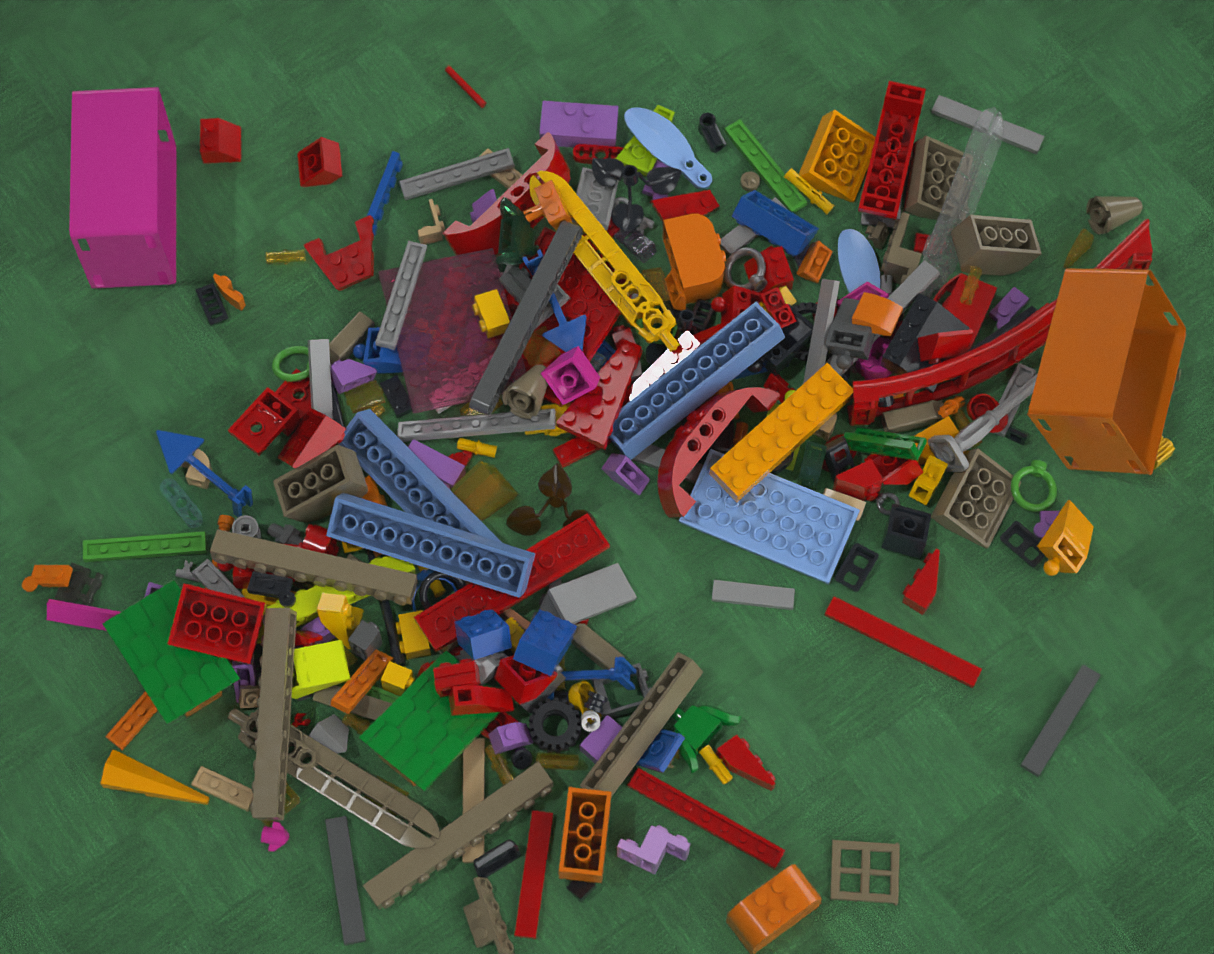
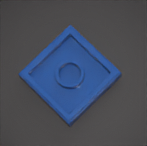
[636,729,685,773]

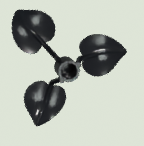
[592,158,681,232]
[645,295,698,365]

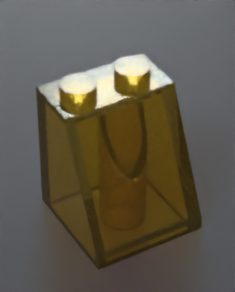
[450,461,519,522]

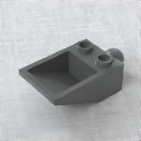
[825,298,875,370]

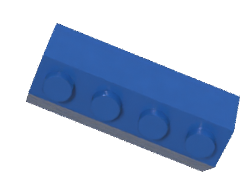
[731,190,819,256]

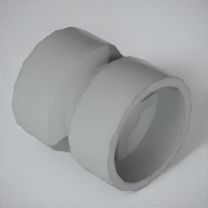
[232,515,262,539]

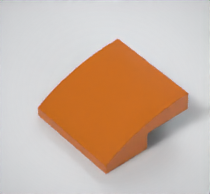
[852,292,903,336]

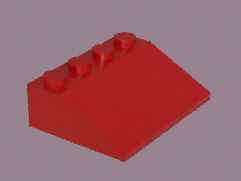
[277,408,346,469]
[167,583,267,664]

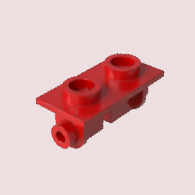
[763,373,795,403]

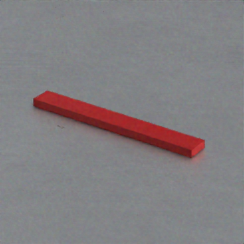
[825,596,982,688]
[628,768,785,870]

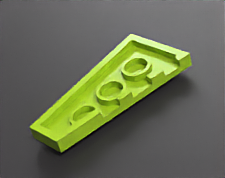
[616,105,675,176]

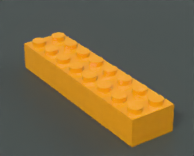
[709,363,853,503]

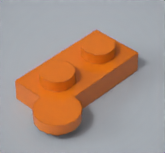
[22,565,73,592]

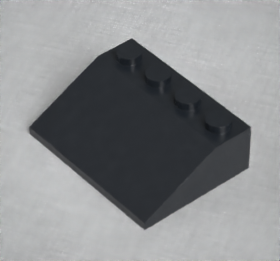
[880,293,970,393]

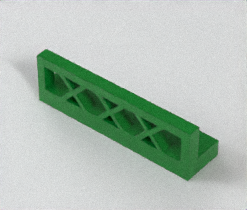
[844,428,927,461]

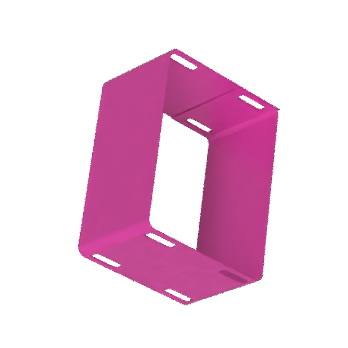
[69,87,177,289]

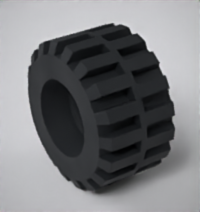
[529,698,581,754]

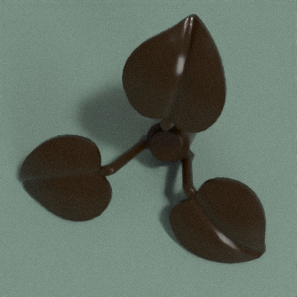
[506,463,597,536]

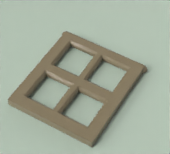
[830,840,900,906]

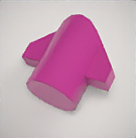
[261,821,289,852]

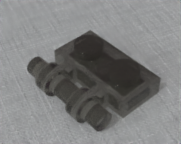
[54,562,104,606]

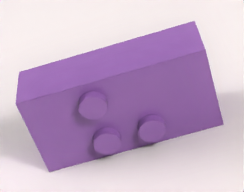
[540,101,618,148]

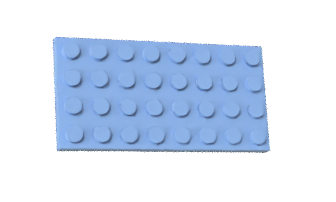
[679,449,860,585]

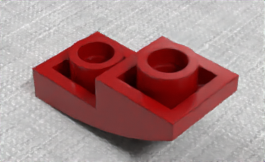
[759,287,796,328]
[295,630,323,647]

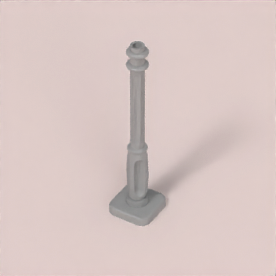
[928,373,1038,472]

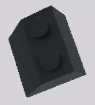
[881,503,931,559]

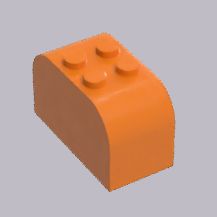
[662,214,726,304]
[559,787,611,883]
[726,864,822,954]

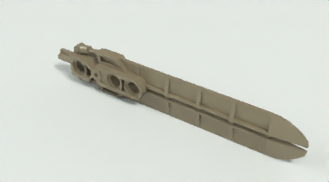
[228,708,440,849]

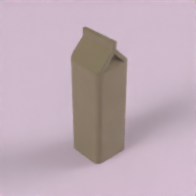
[329,311,375,368]
[881,400,944,433]
[572,624,625,670]

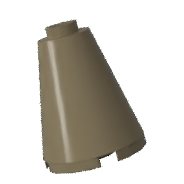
[1086,196,1142,234]
[502,365,548,419]

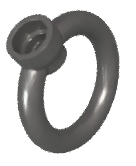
[724,248,767,292]

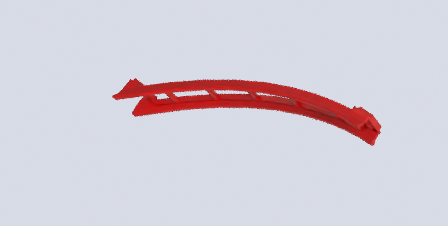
[847,219,1153,426]

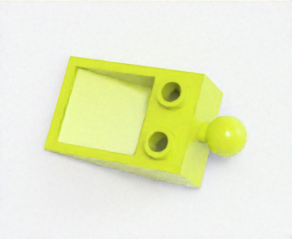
[292,640,351,699]

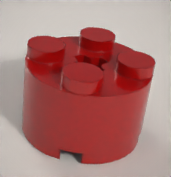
[298,524,341,556]

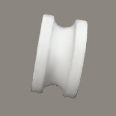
[581,710,600,732]

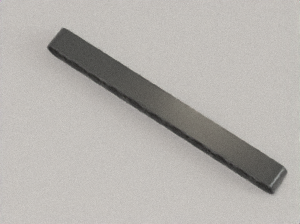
[469,220,583,416]

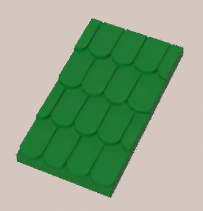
[102,580,240,725]
[359,651,501,792]

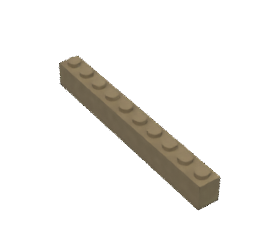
[210,529,418,605]
[250,608,297,820]
[363,762,554,910]

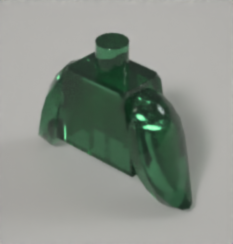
[495,197,539,265]

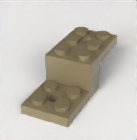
[881,212,922,321]

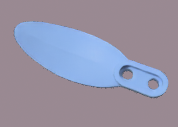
[624,108,712,190]
[838,229,880,293]

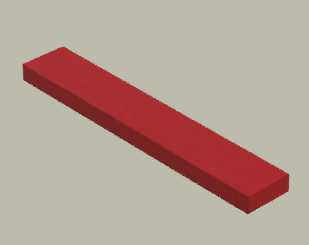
[514,810,553,939]

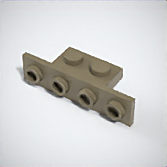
[463,877,514,954]

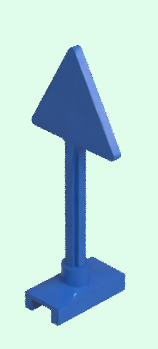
[523,250,587,352]
[156,430,253,517]
[547,657,637,700]

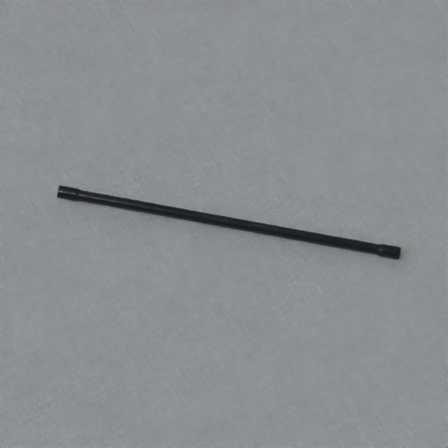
[331,381,406,666]

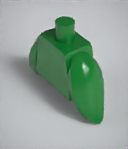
[671,705,742,774]

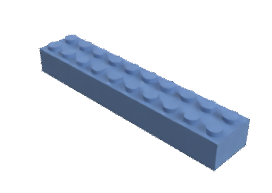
[609,302,785,460]
[339,409,502,543]
[326,493,536,598]

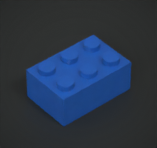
[513,609,577,676]

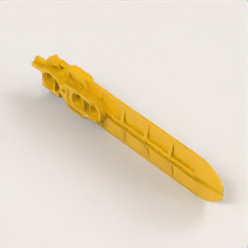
[530,171,680,352]

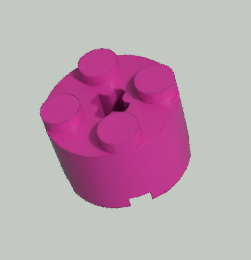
[855,337,892,380]

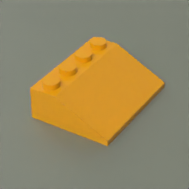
[799,109,875,202]

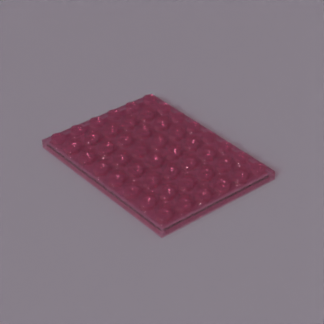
[378,248,526,414]

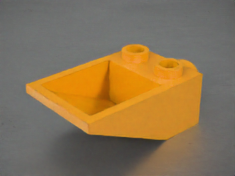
[1037,500,1094,576]

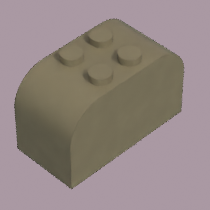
[951,215,1042,275]
[273,445,368,522]

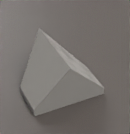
[309,714,349,754]

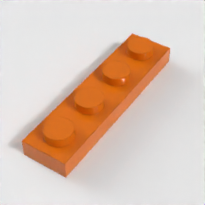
[331,649,393,714]

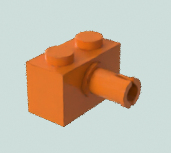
[523,180,572,229]

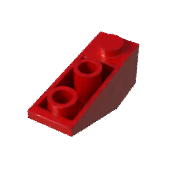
[902,548,940,615]
[449,685,514,715]
[716,734,776,791]

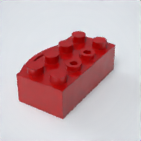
[933,273,997,351]

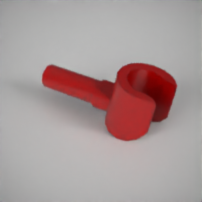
[291,713,311,728]

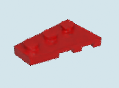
[651,190,720,222]

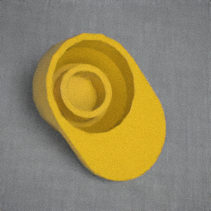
[568,681,601,724]

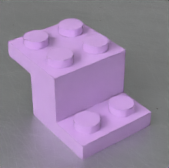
[617,825,690,874]

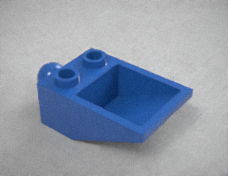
[353,327,432,374]

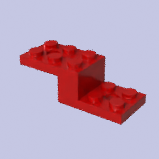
[228,368,311,456]

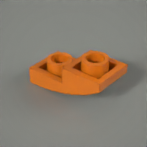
[213,273,246,311]

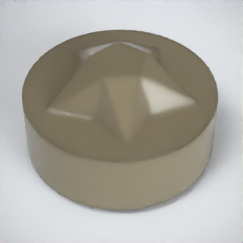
[740,172,760,192]

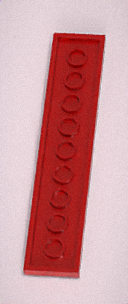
[414,513,610,652]

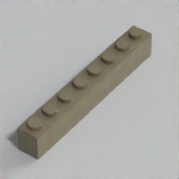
[579,652,703,797]

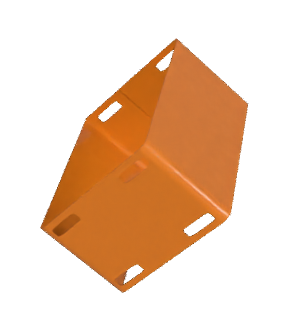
[1027,268,1186,475]

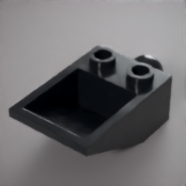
[747,304,814,377]

